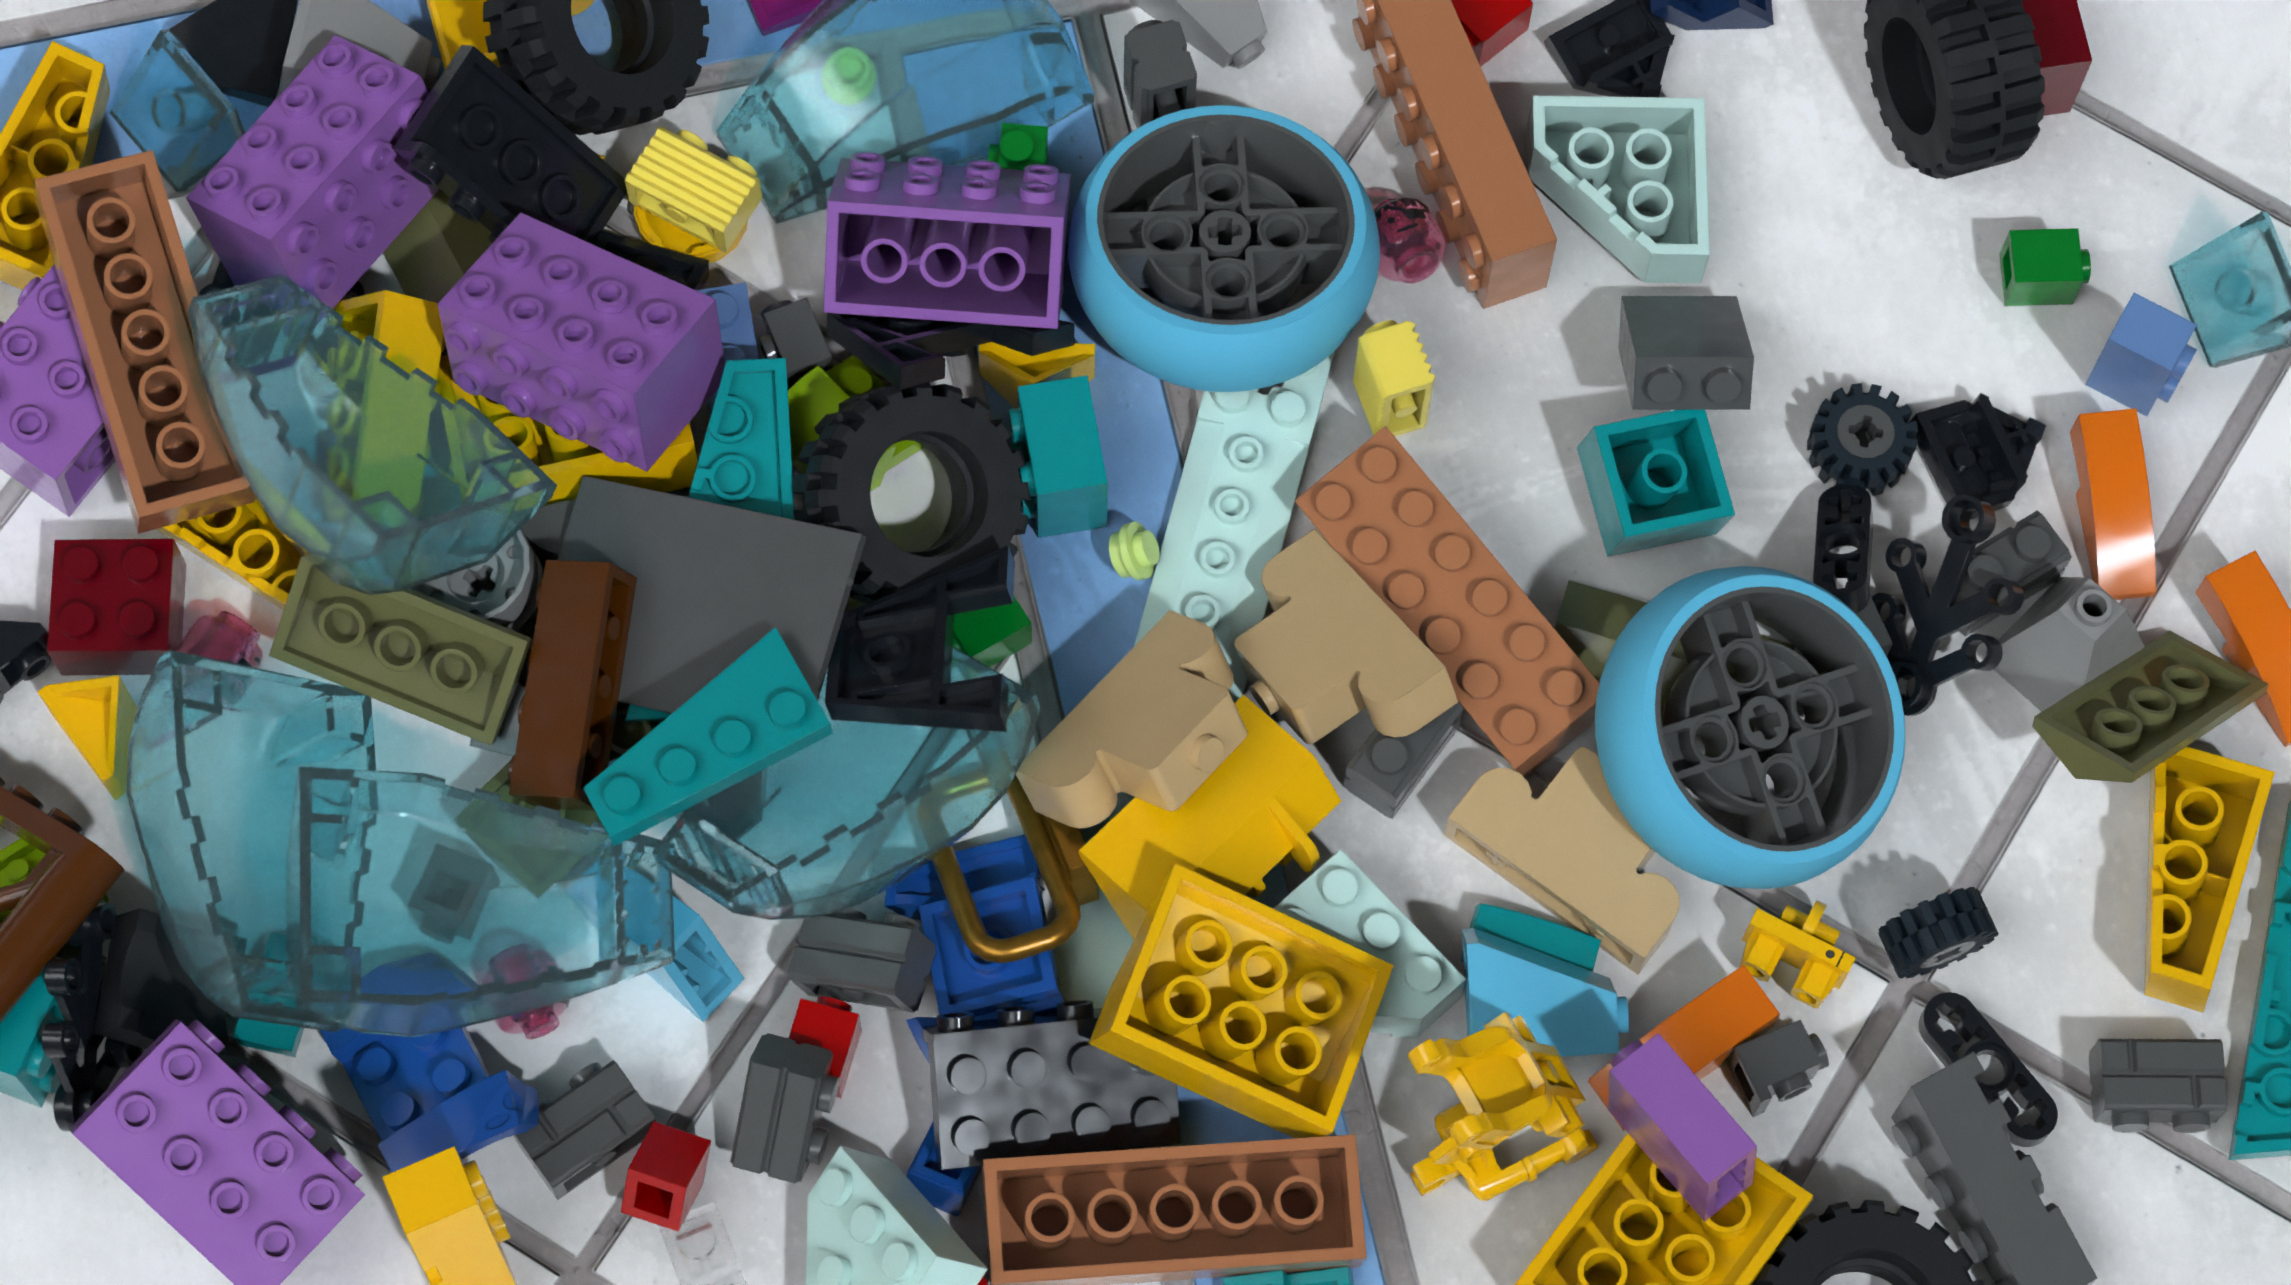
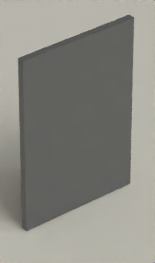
[521,476,867,714]

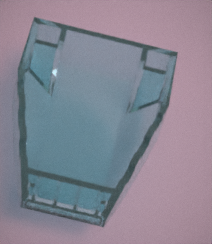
[716,0,1094,224]
[188,274,557,595]
[652,647,1041,920]
[126,650,379,1032]
[287,767,675,1037]

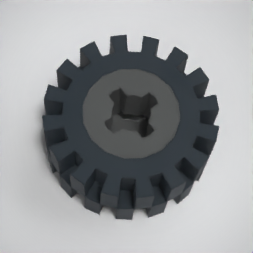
[1807,383,1918,496]
[1878,887,1999,979]

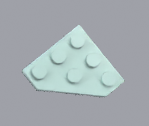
[1527,95,1710,283]
[1273,849,1466,1038]
[806,1146,988,1285]

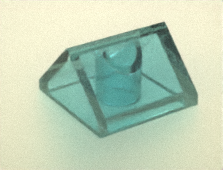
[110,29,245,192]
[2169,211,2291,368]

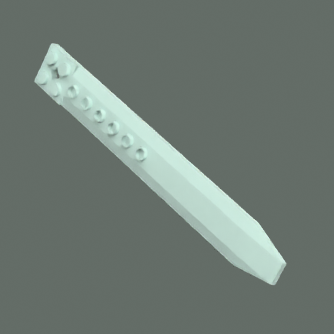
[1053,350,1336,1009]

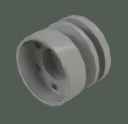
[408,506,544,638]

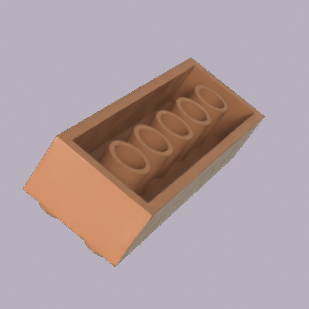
[1352,0,1557,309]
[35,150,257,534]
[1294,426,1599,779]
[982,1134,1366,1285]

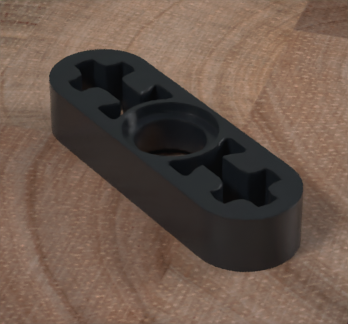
[1813,484,1873,614]
[1919,992,2058,1147]

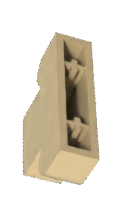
[1234,529,1458,744]
[1014,610,1248,829]
[1444,747,1680,975]

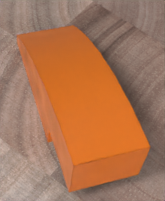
[2070,408,2157,600]
[2195,550,2291,747]
[1588,965,1780,1131]

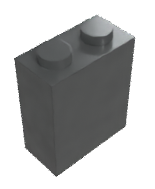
[1618,296,1754,410]

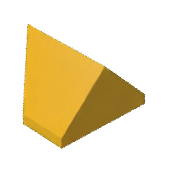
[978,342,1095,408]
[37,675,141,800]

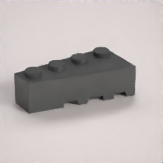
[1891,1051,2097,1285]

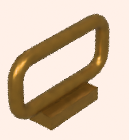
[916,765,1099,963]

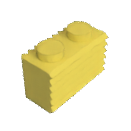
[625,126,762,252]
[1353,320,1436,436]

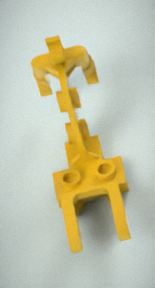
[1407,1012,1599,1201]

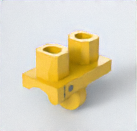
[1739,900,1856,1008]

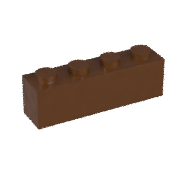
[508,560,637,811]

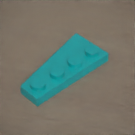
[583,627,833,847]

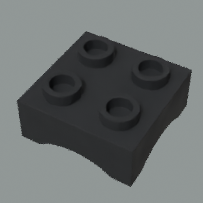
[93,908,245,1055]

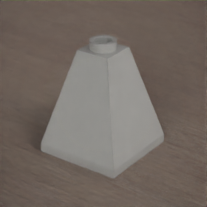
[278,0,441,96]
[1129,0,1267,69]
[1982,577,2145,712]

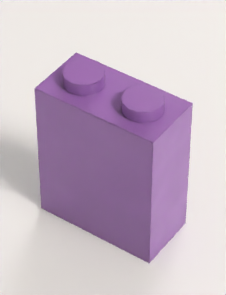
[1608,1033,1757,1222]

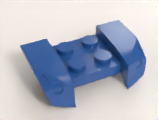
[884,834,1067,1064]
[310,954,539,1173]

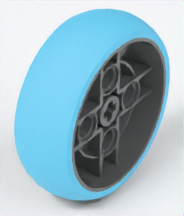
[1068,105,1380,392]
[1595,566,1906,889]

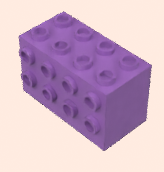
[186,35,440,326]
[823,152,1071,329]
[437,213,725,472]
[0,264,214,517]
[70,1019,365,1285]

